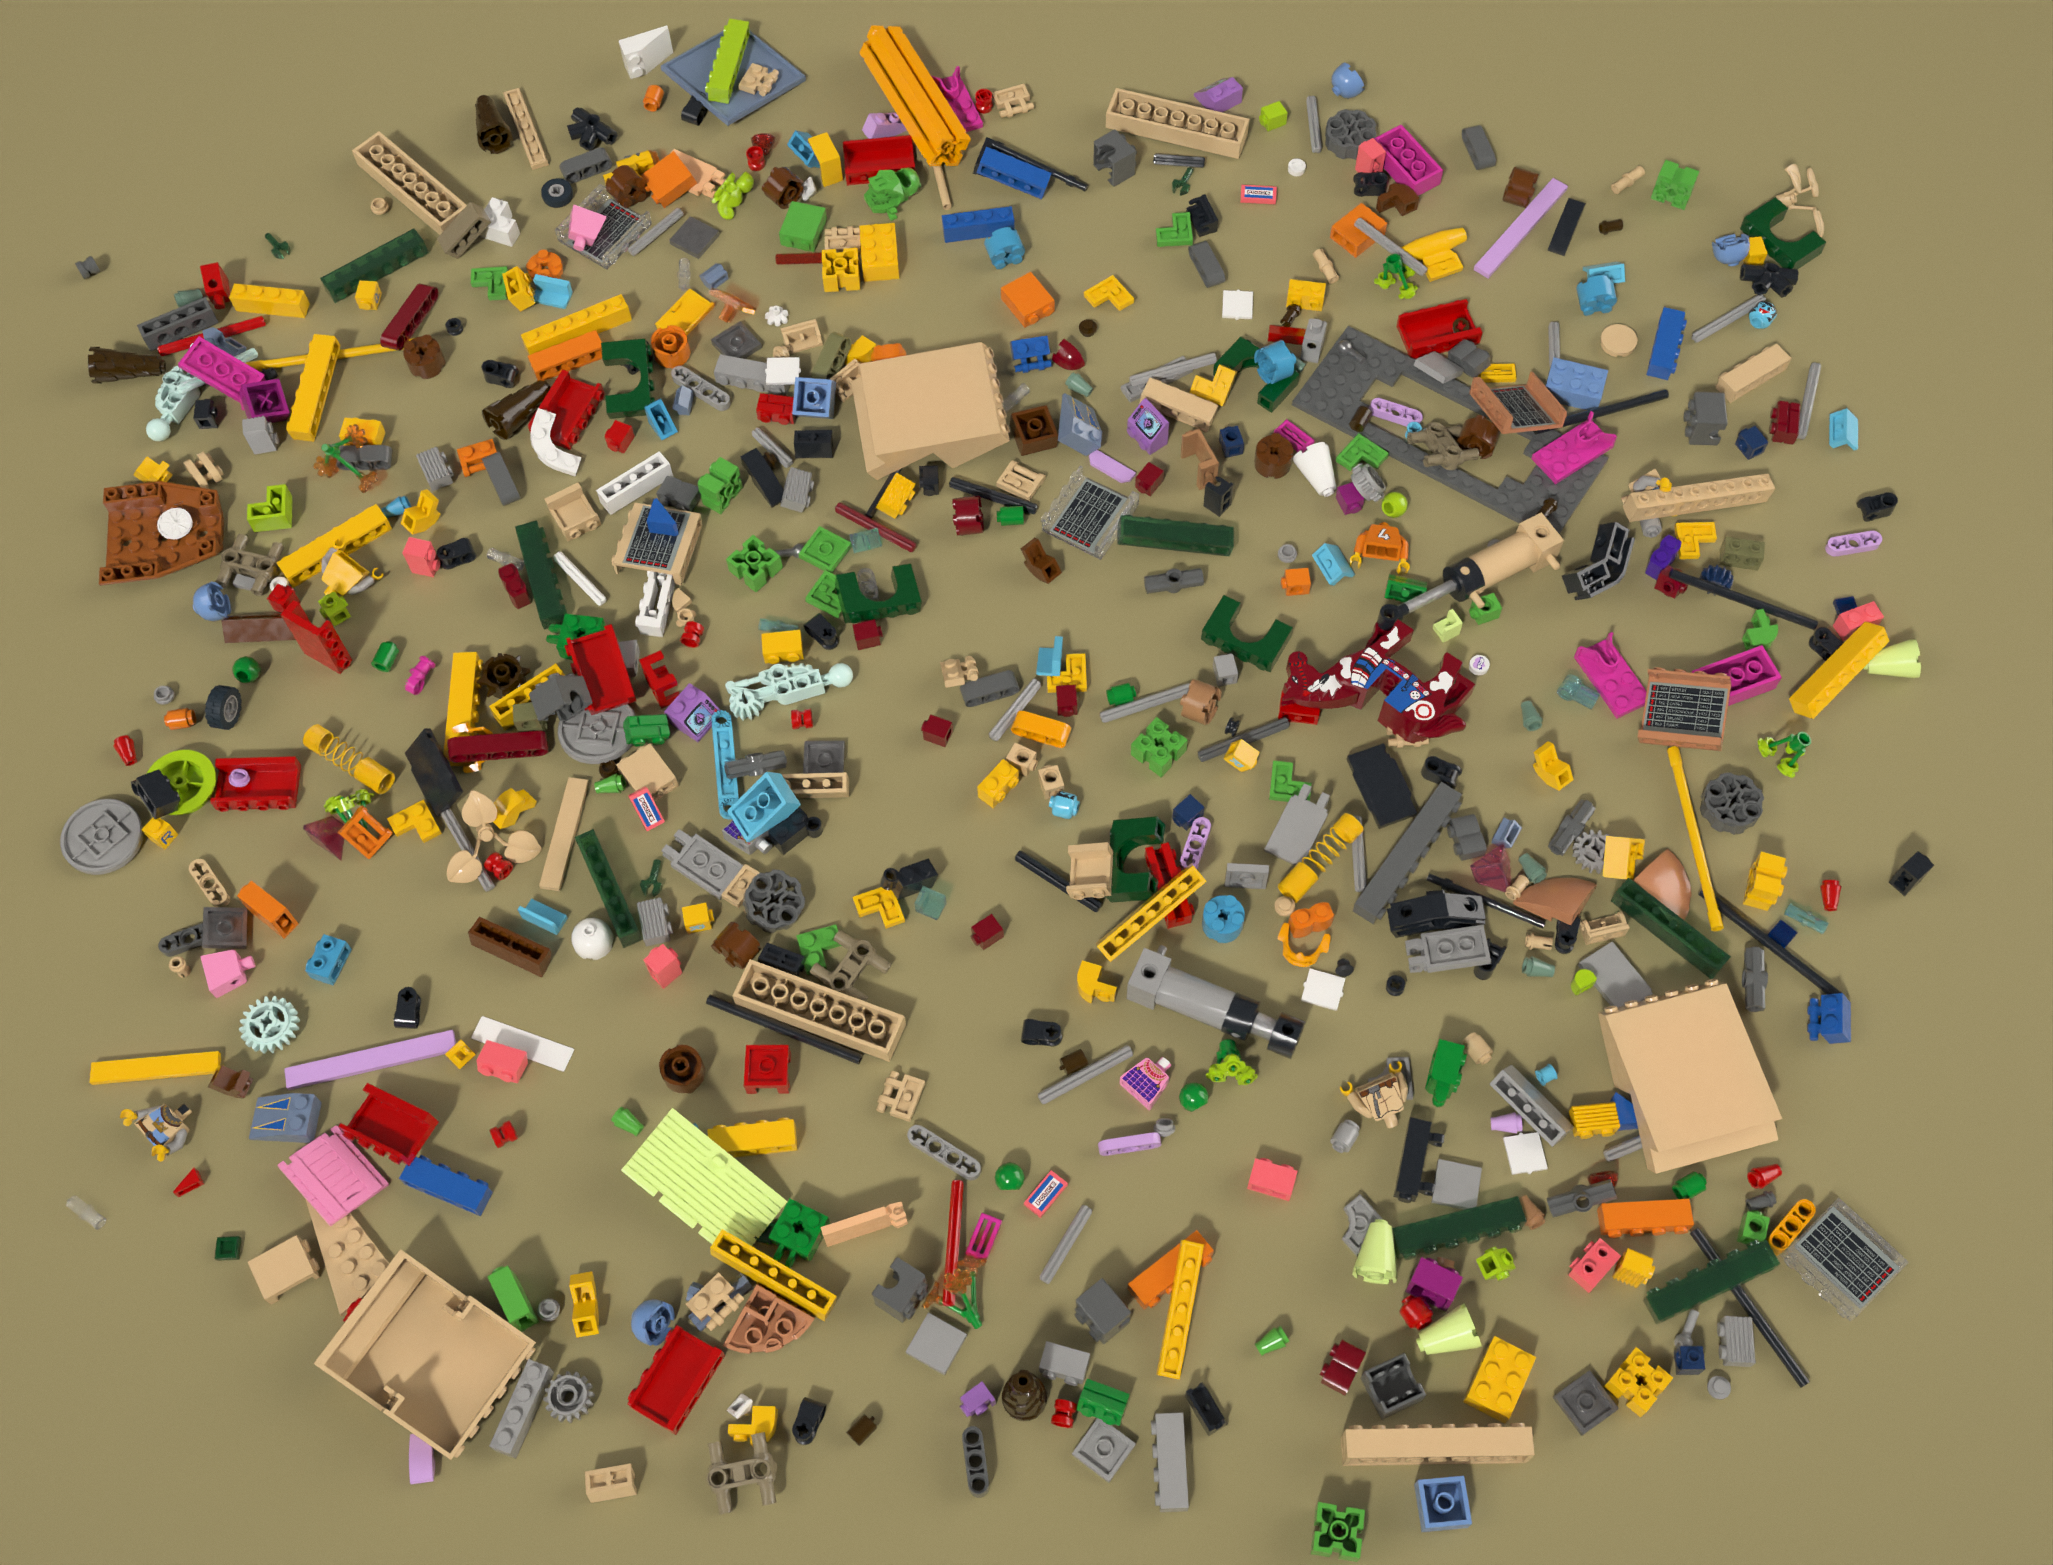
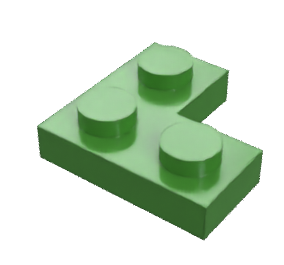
[1156,212,1193,247]
[470,266,508,301]
[1336,433,1389,471]
[805,570,842,619]
[1269,760,1312,802]
[796,924,841,975]

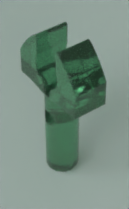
[1172,167,1194,196]
[265,233,290,259]
[640,859,662,897]

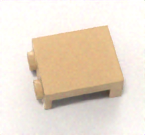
[544,482,601,542]
[616,743,679,802]
[1066,842,1113,900]
[248,1235,320,1305]

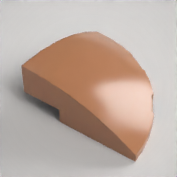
[1630,849,1691,930]
[1513,878,1597,925]
[723,1282,815,1354]

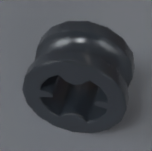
[445,318,463,336]
[1225,717,1240,737]
[1386,975,1406,996]

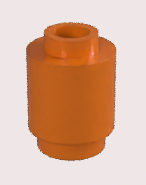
[643,85,664,112]
[164,708,196,730]

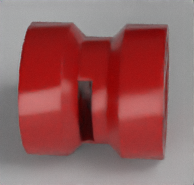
[975,88,993,114]
[746,146,765,171]
[680,621,704,648]
[791,708,813,730]
[484,852,513,880]
[489,1120,518,1148]
[1051,1399,1077,1428]

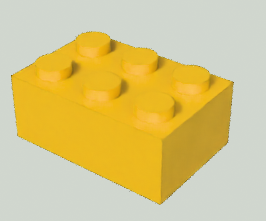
[859,223,899,282]
[1463,1336,1536,1424]

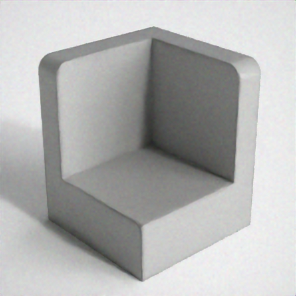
[1213,654,1238,686]

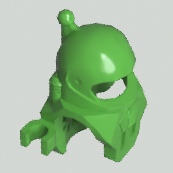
[864,168,922,221]

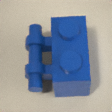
[1010,336,1051,373]
[1807,993,1851,1044]

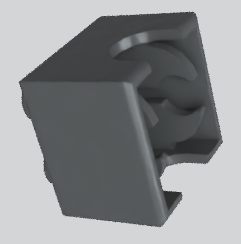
[1093,129,1137,187]
[1683,392,1728,446]
[529,673,593,721]
[872,1257,929,1323]
[1074,1278,1131,1344]
[1361,1353,1426,1420]

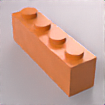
[528,330,602,381]
[1597,1199,1694,1238]
[1127,1230,1214,1310]

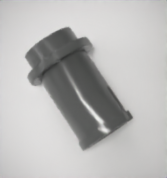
[1745,1191,1777,1211]

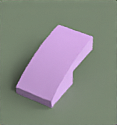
[409,1434,435,1484]

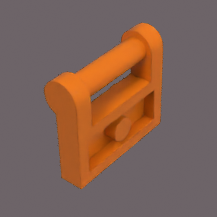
[457,439,497,477]
[337,805,393,859]

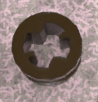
[1453,318,1469,333]

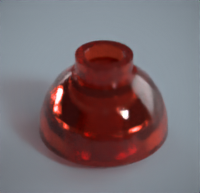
[751,133,775,155]
[1587,1171,1618,1188]

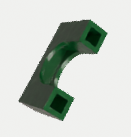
[1740,197,1826,270]
[1213,336,1300,413]
[601,338,656,419]
[835,564,922,624]
[1201,595,1293,673]
[1105,816,1166,903]

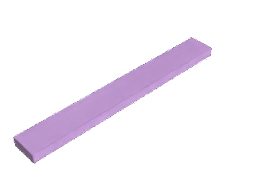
[1474,178,1568,279]
[284,1030,456,1090]

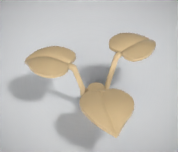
[1775,164,1824,238]
[447,790,541,883]

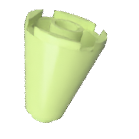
[1863,639,1921,678]
[1352,1219,1398,1284]
[1416,1303,1482,1355]

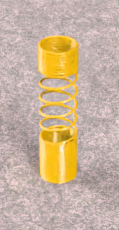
[303,724,395,794]
[1278,813,1364,903]

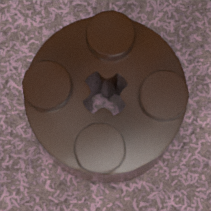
[606,165,646,208]
[762,167,804,209]
[1502,167,1539,208]
[403,334,445,379]
[1457,415,1500,459]
[1254,433,1294,479]
[711,922,761,969]
[659,1045,705,1094]

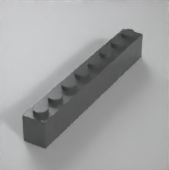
[1353,782,1462,925]

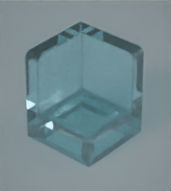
[849,528,882,553]
[914,886,946,920]

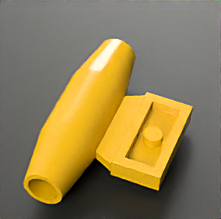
[1401,228,1467,282]

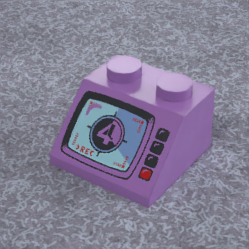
[1194,77,1243,113]
[1127,398,1169,455]
[664,683,721,742]

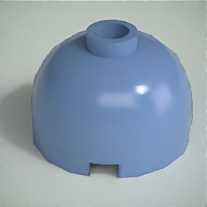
[1331,62,1365,99]
[1712,234,1750,266]
[193,582,231,621]
[631,1299,675,1346]

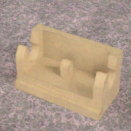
[781,319,823,354]
[829,359,861,402]
[1579,911,1630,945]
[585,1463,637,1503]

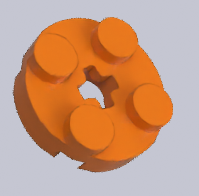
[526,249,563,281]

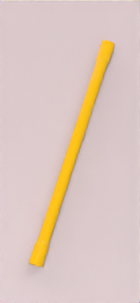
[245,338,414,371]
[1667,746,1724,932]

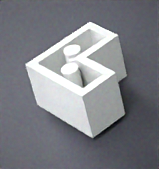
[480,197,520,247]

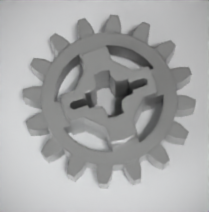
[1572,830,1609,874]

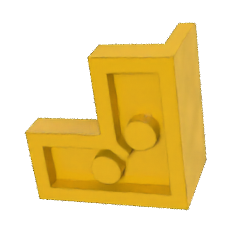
[808,132,843,187]
[1603,836,1645,880]

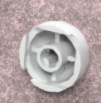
[571,918,614,960]

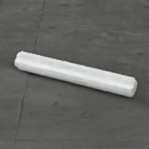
[553,551,607,606]

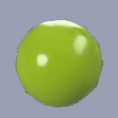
[1381,492,1408,518]

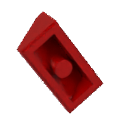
[1268,325,1306,345]

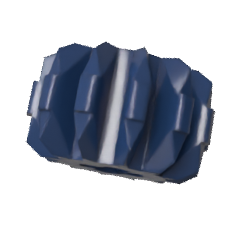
[1700,565,1734,596]

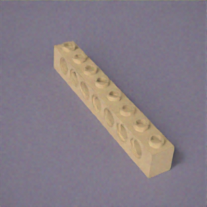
[1623,474,1775,522]

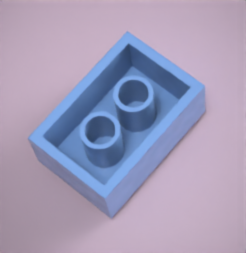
[1545,357,1608,411]

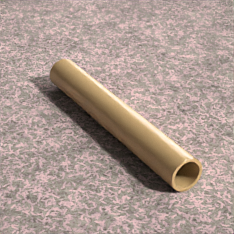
[933,166,952,210]

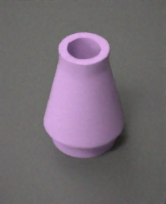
[1490,1112,1522,1134]

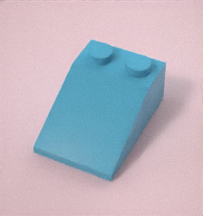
[727,772,801,842]

